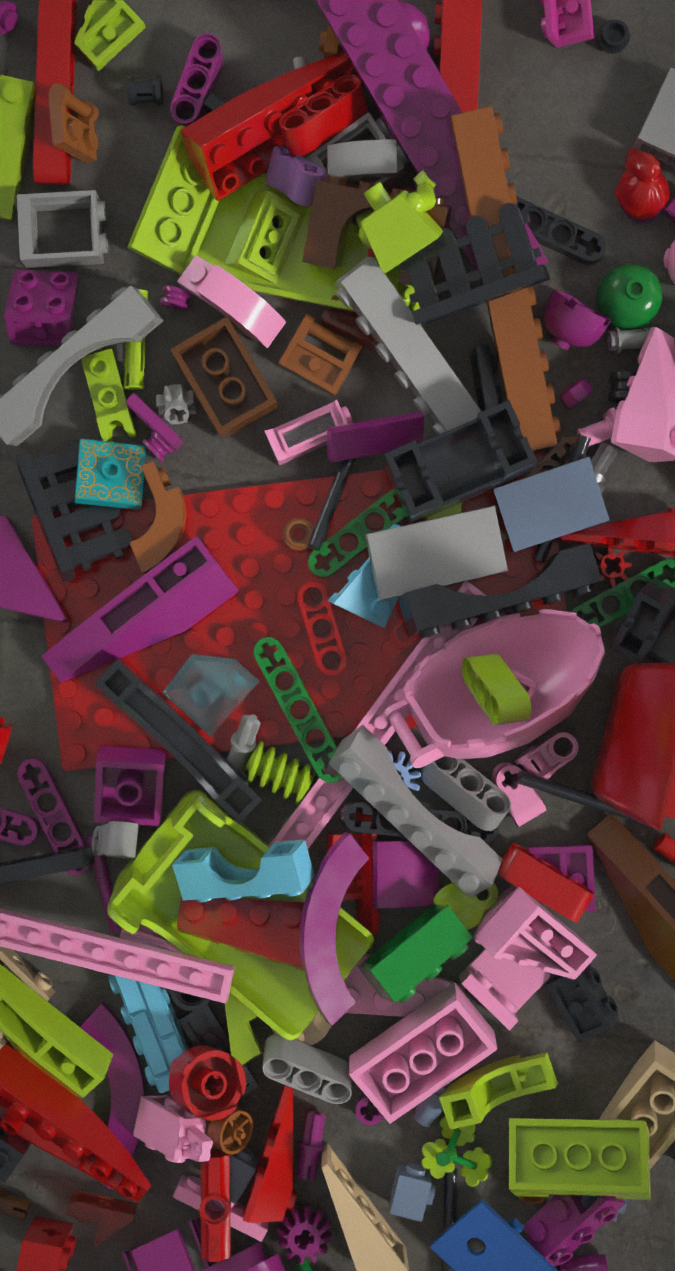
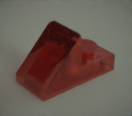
[66,1190,138,1246]

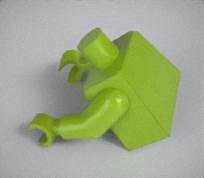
[356,170,443,274]

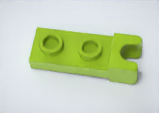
[81,348,137,442]

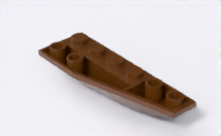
[586,813,675,981]

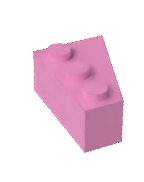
[475,887,597,979]

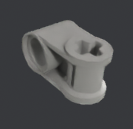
[92,821,139,859]

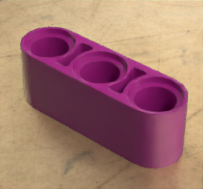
[170,33,224,128]

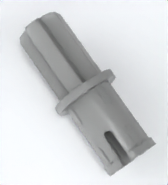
[226,714,260,771]

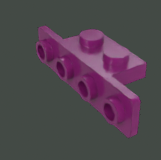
[523,1195,625,1268]

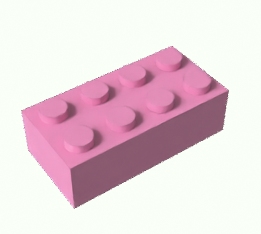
[349,982,497,1124]

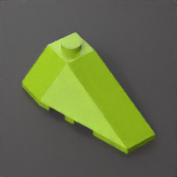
[0,75,36,221]

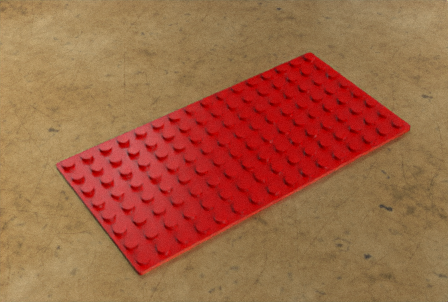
[32,451,567,771]

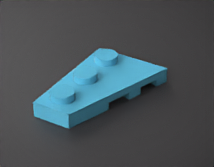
[328,524,400,628]

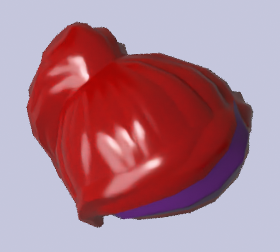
[614,148,670,223]

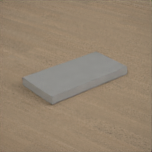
[365,506,508,600]

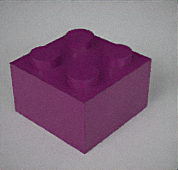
[93,746,166,826]

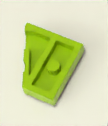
[74,0,146,71]

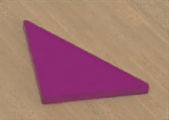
[0,514,69,623]

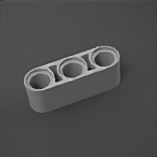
[421,756,511,831]
[262,1034,352,1104]

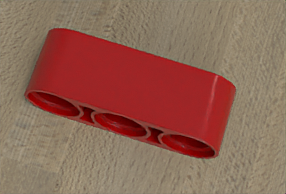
[279,74,368,156]
[297,582,346,675]
[497,843,595,923]

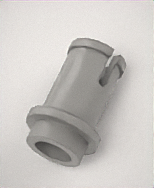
[607,327,649,353]

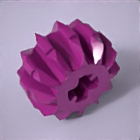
[277,1203,333,1265]

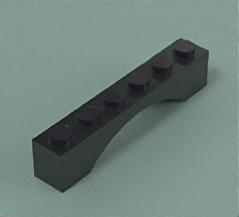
[398,543,602,639]
[94,659,264,824]

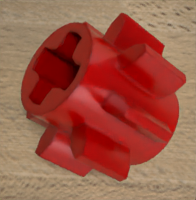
[594,546,632,588]

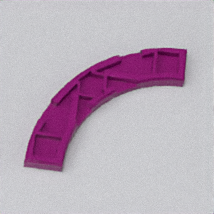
[299,832,369,1026]
[80,1002,145,1190]

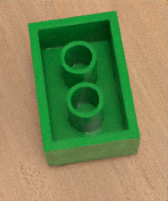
[357,905,473,1003]

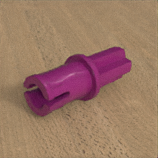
[296,1110,326,1181]

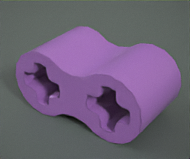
[265,146,325,206]

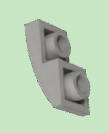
[327,139,397,181]

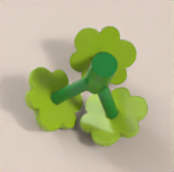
[421,1116,492,1187]

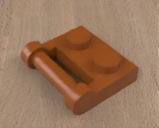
[48,83,99,163]
[279,314,364,397]

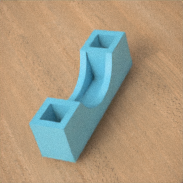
[172,840,315,902]

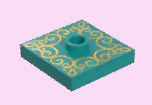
[74,439,146,510]

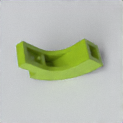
[439,1052,558,1130]

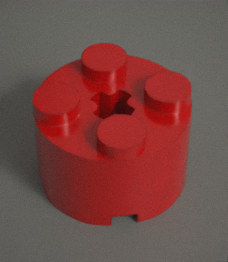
[169,1045,246,1121]

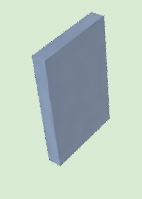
[493,457,609,552]

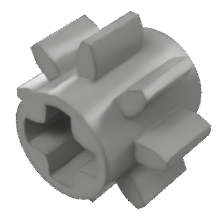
[156,384,196,425]

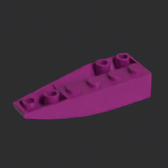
[41,536,239,683]

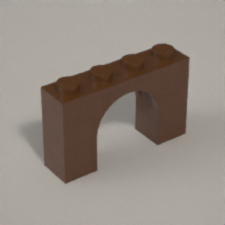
[302,174,453,286]

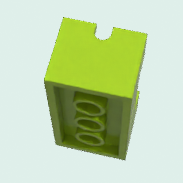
[509,1118,651,1200]

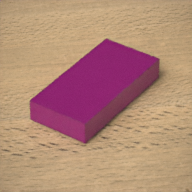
[126,393,184,451]

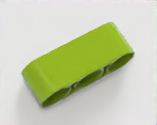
[461,653,532,725]

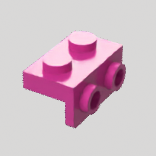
[540,0,594,48]

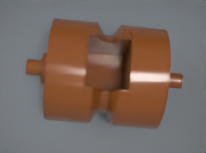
[205,1108,253,1155]

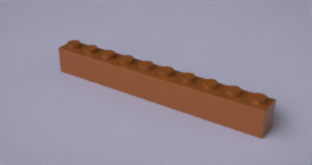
[449,106,561,451]

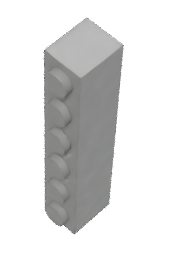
[335,257,481,435]

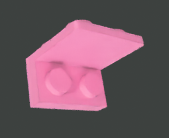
[458,949,550,1031]

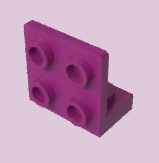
[4,270,79,346]

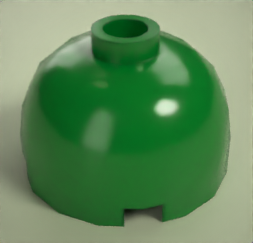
[596,264,662,330]

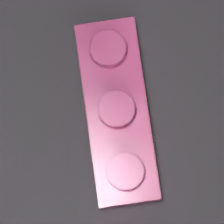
[173,1175,269,1242]

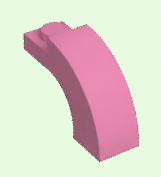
[177,255,286,348]

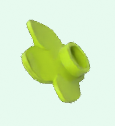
[433,880,498,930]

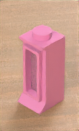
[265,400,353,466]

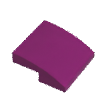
[373,839,439,908]

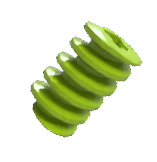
[243,740,316,805]

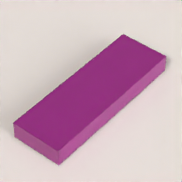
[327,412,424,463]

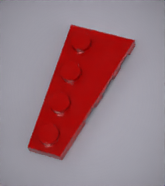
[177,896,304,971]

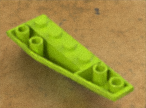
[0,964,113,1098]

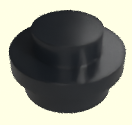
[597,20,630,54]

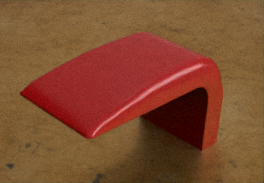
[591,663,675,831]

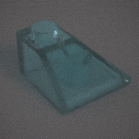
[163,654,260,736]

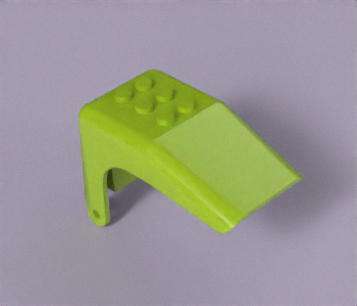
[107,790,374,1041]

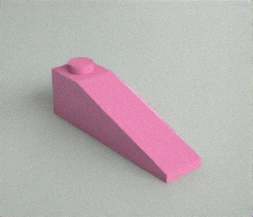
[611,327,675,462]

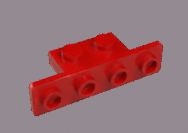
[327,800,380,934]

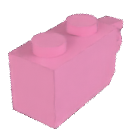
[133,1095,213,1163]

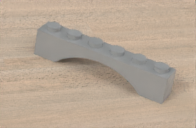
[0,285,164,446]
[328,725,503,898]

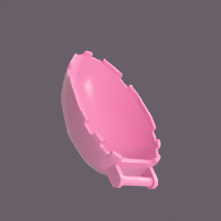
[383,609,605,768]

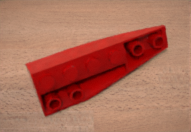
[180,52,363,201]
[0,1044,151,1202]

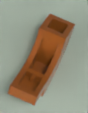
[129,461,186,574]

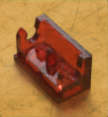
[321,295,379,355]

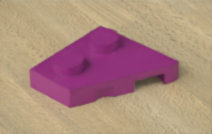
[528,844,596,912]

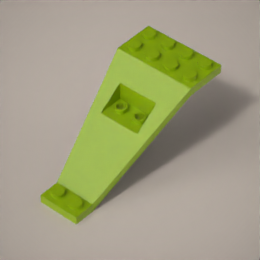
[127,125,420,312]

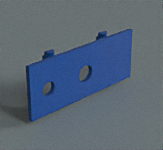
[430,1199,558,1271]

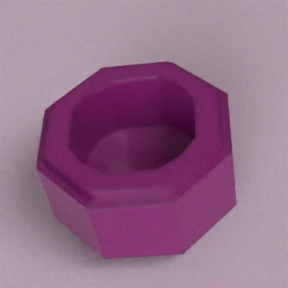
[559,379,593,410]

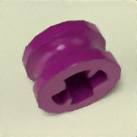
[159,286,191,311]
[141,430,174,462]
[355,1093,384,1126]

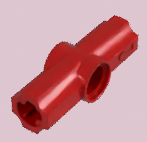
[199,1150,232,1262]

